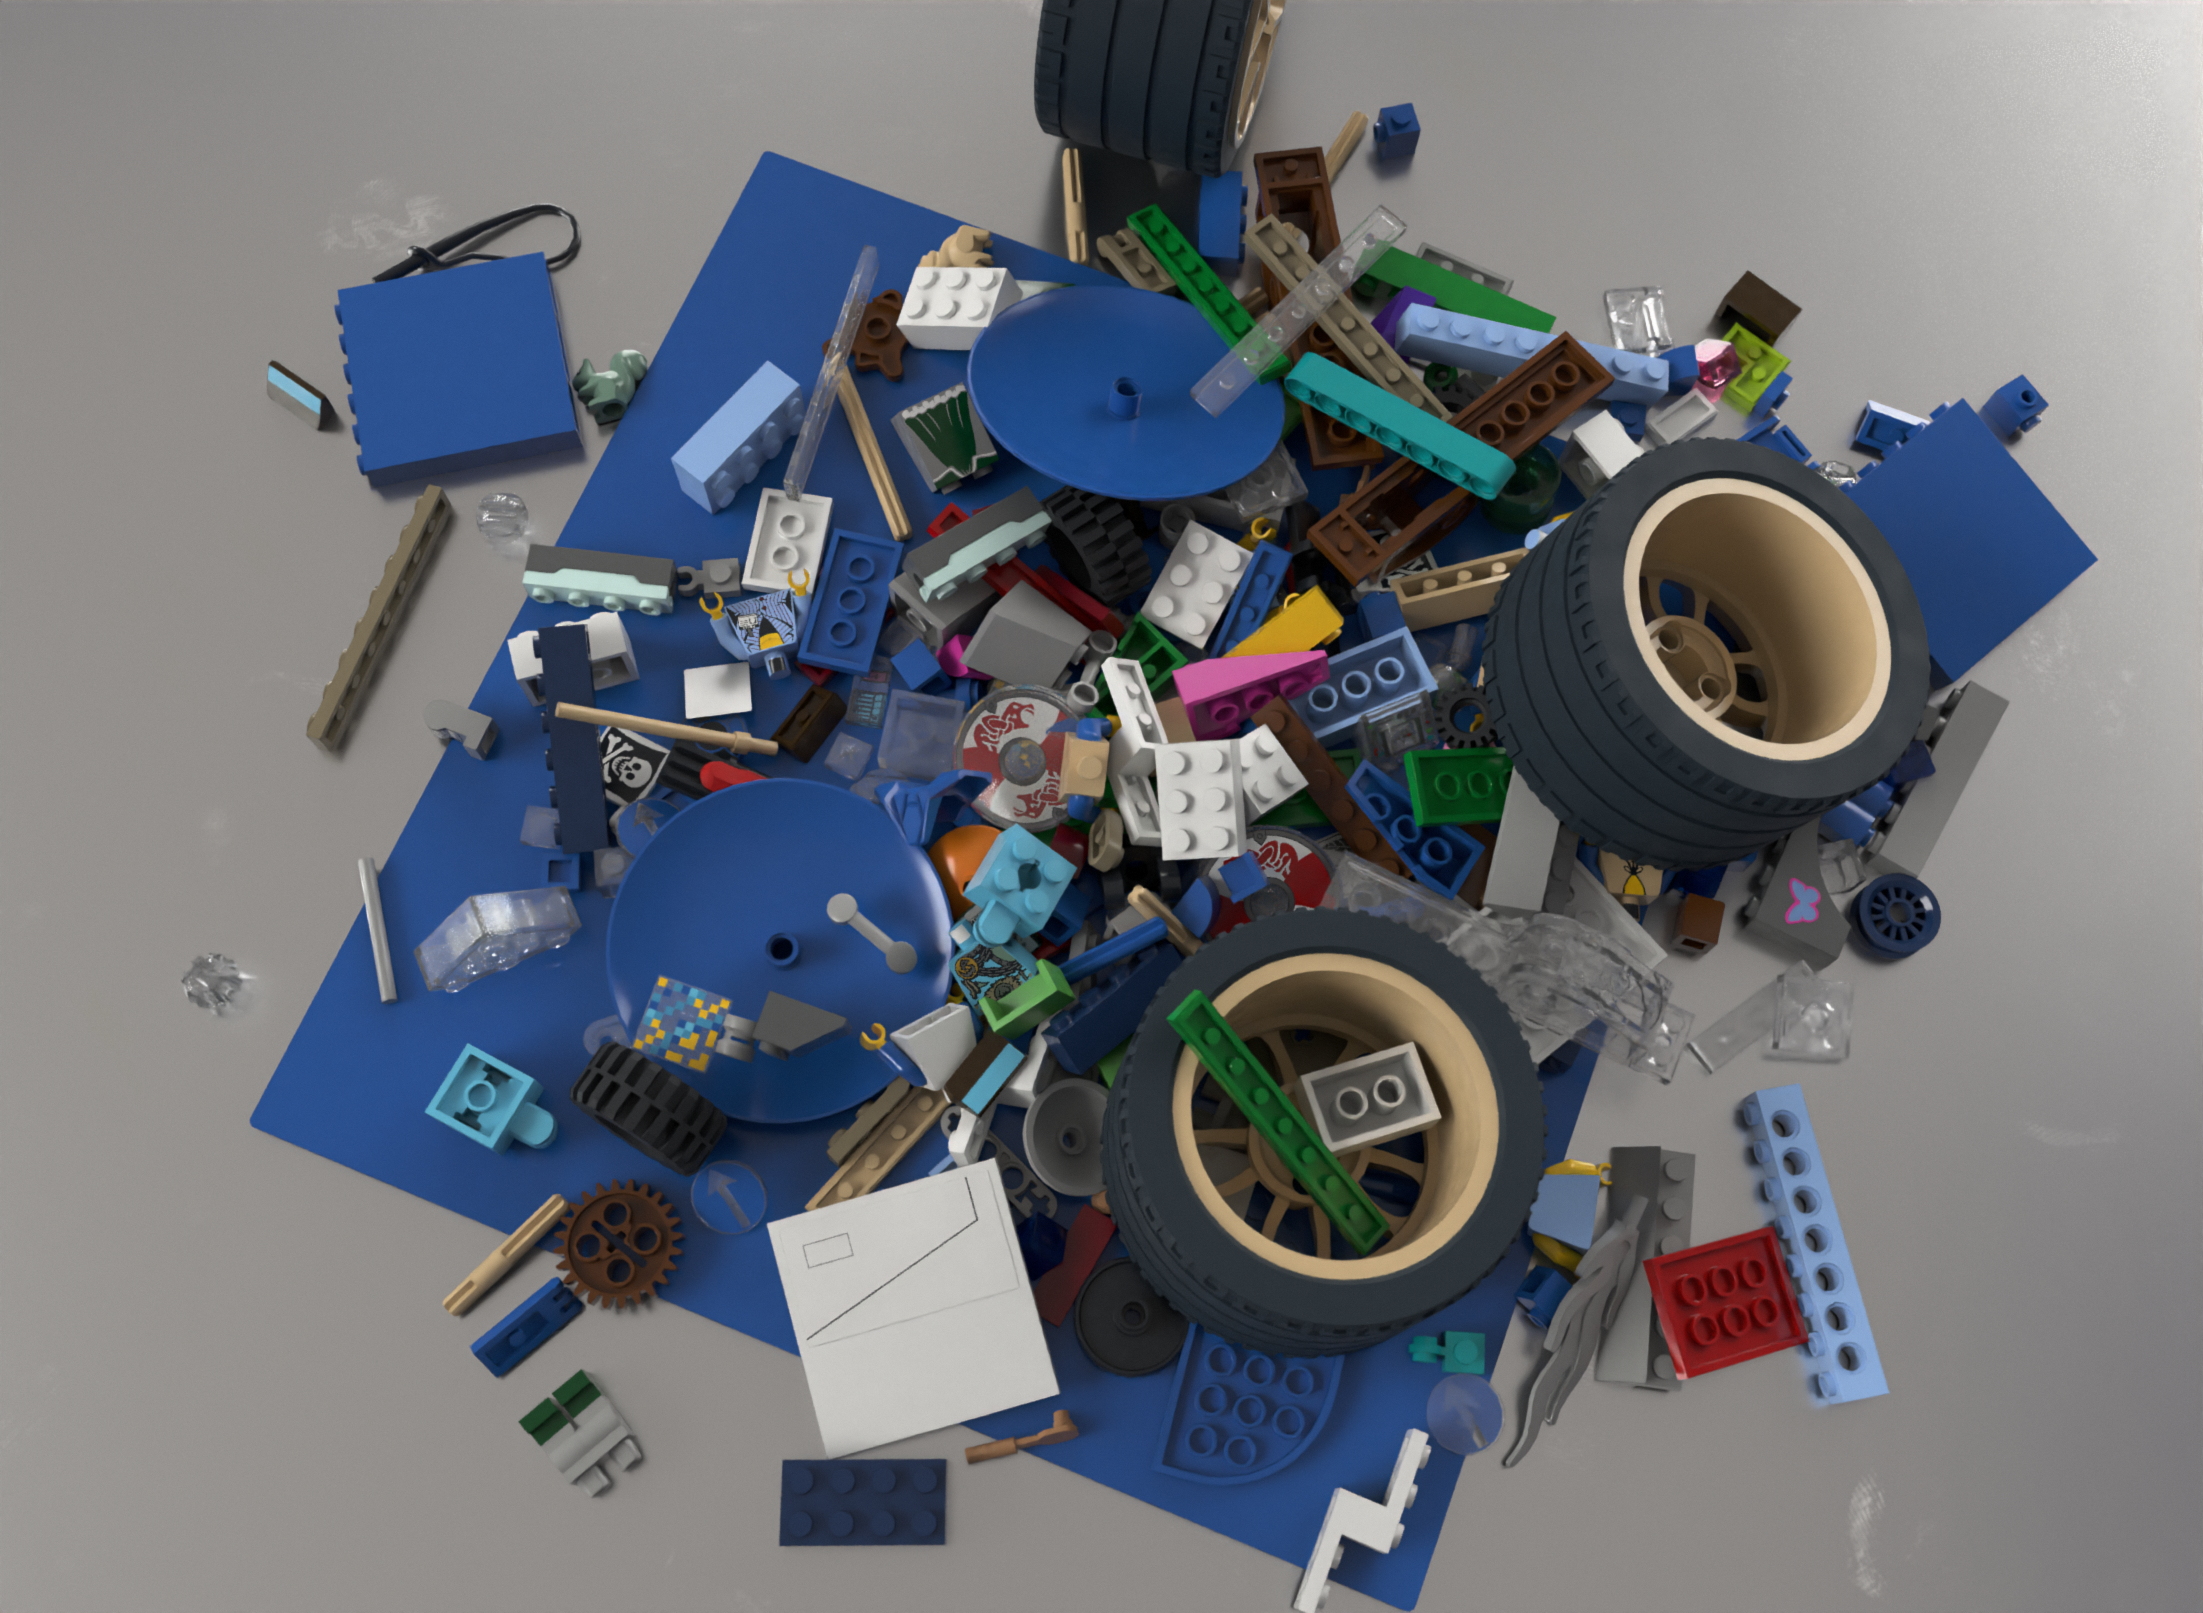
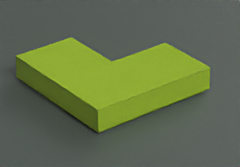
[1714,322,1792,412]

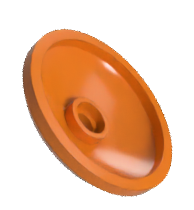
[927,825,1031,924]

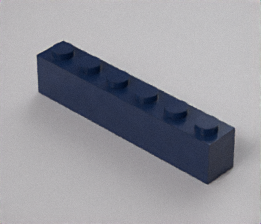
[533,624,612,854]

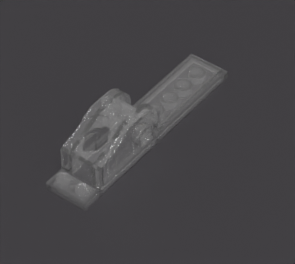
[1319,850,1696,1085]

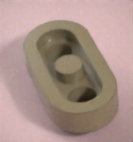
[1088,808,1124,872]

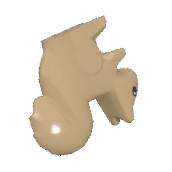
[918,225,994,268]

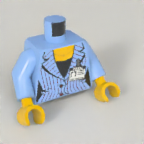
[700,568,812,680]

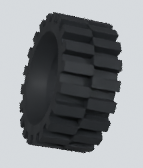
[1039,485,1152,609]

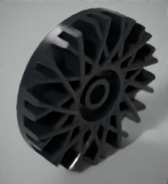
[1073,1256,1190,1379]

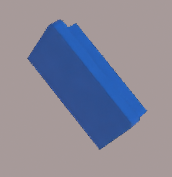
[1855,400,1930,451]

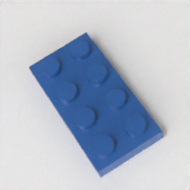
[797,528,905,678]

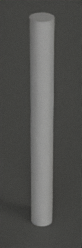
[358,858,398,1004]

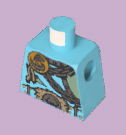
[948,918,1038,1016]

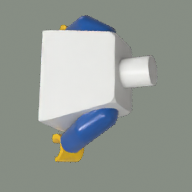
[860,983,984,1103]

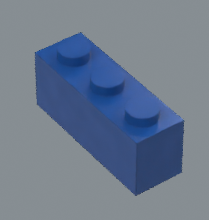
[1197,171,1248,277]

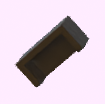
[1715,270,1803,348]

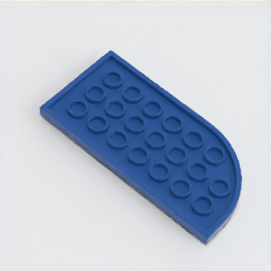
[1151,1179,1381,1486]

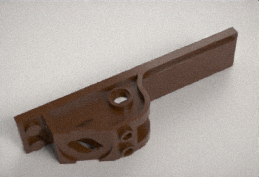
[1253,146,1384,471]
[1306,331,1615,587]

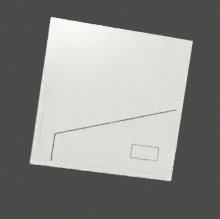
[767,1157,1061,1460]

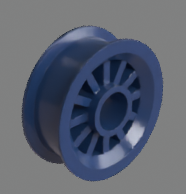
[1850,873,1941,959]

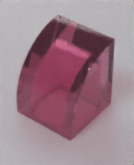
[1694,338,1742,389]

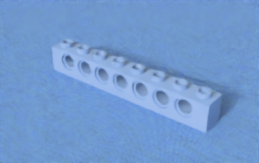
[1743,1083,1889,1405]

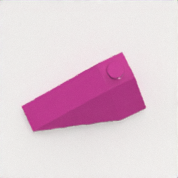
[1172,650,1330,741]

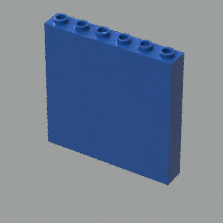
[334,251,583,487]
[1838,398,2098,691]

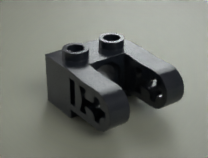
[1097,833,1182,910]

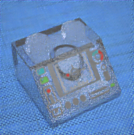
[1350,689,1439,776]

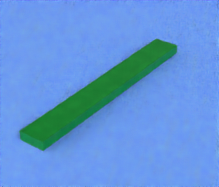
[1127,203,1291,386]
[1167,989,1390,1256]

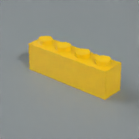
[1221,584,1344,658]

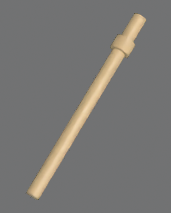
[555,702,778,756]

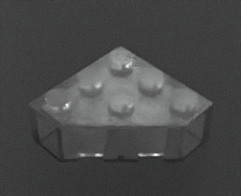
[413,886,582,993]

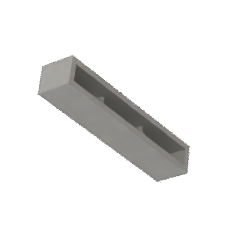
[1866,680,2010,878]

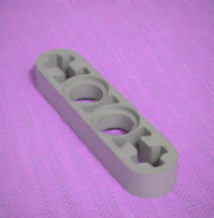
[940,1105,1057,1225]

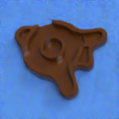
[822,289,910,382]

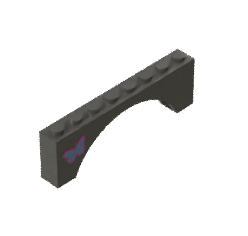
[1744,704,1940,968]

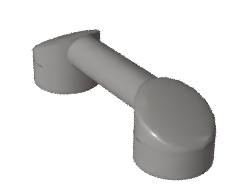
[1066,630,1117,713]
[827,893,917,975]

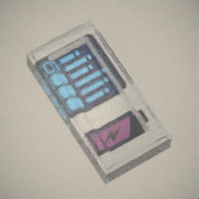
[845,656,894,729]

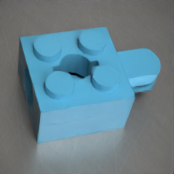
[962,824,1077,948]
[425,1043,558,1156]

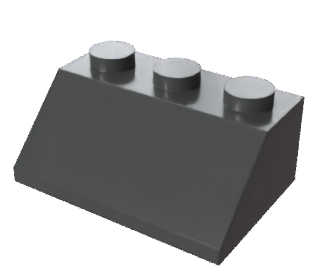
[752,991,852,1061]

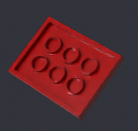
[1642,1226,1810,1380]

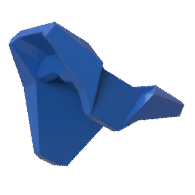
[874,769,992,846]

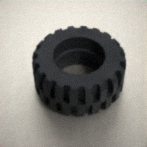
[570,1041,727,1177]

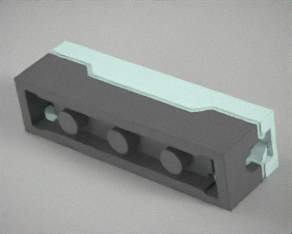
[902,486,1052,603]
[522,544,679,615]

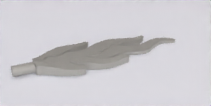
[1506,1193,1649,1468]

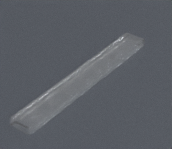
[1190,204,1407,418]
[783,245,879,502]

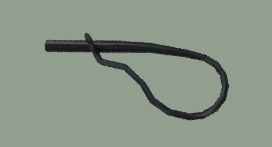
[372,204,580,283]

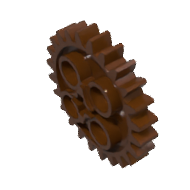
[553,1179,686,1310]

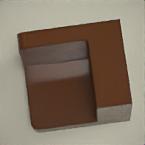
[1671,893,1725,954]

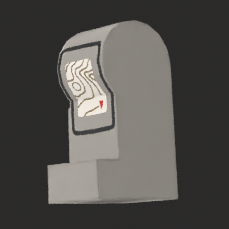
[423,700,500,761]

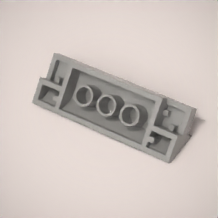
[1482,765,1580,932]
[1595,1146,1696,1392]

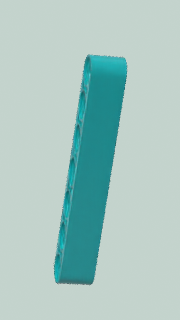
[1284,352,1516,500]

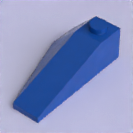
[1344,759,1485,903]

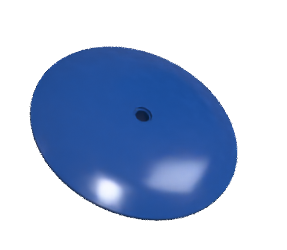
[967,285,1285,501]
[605,778,955,1124]

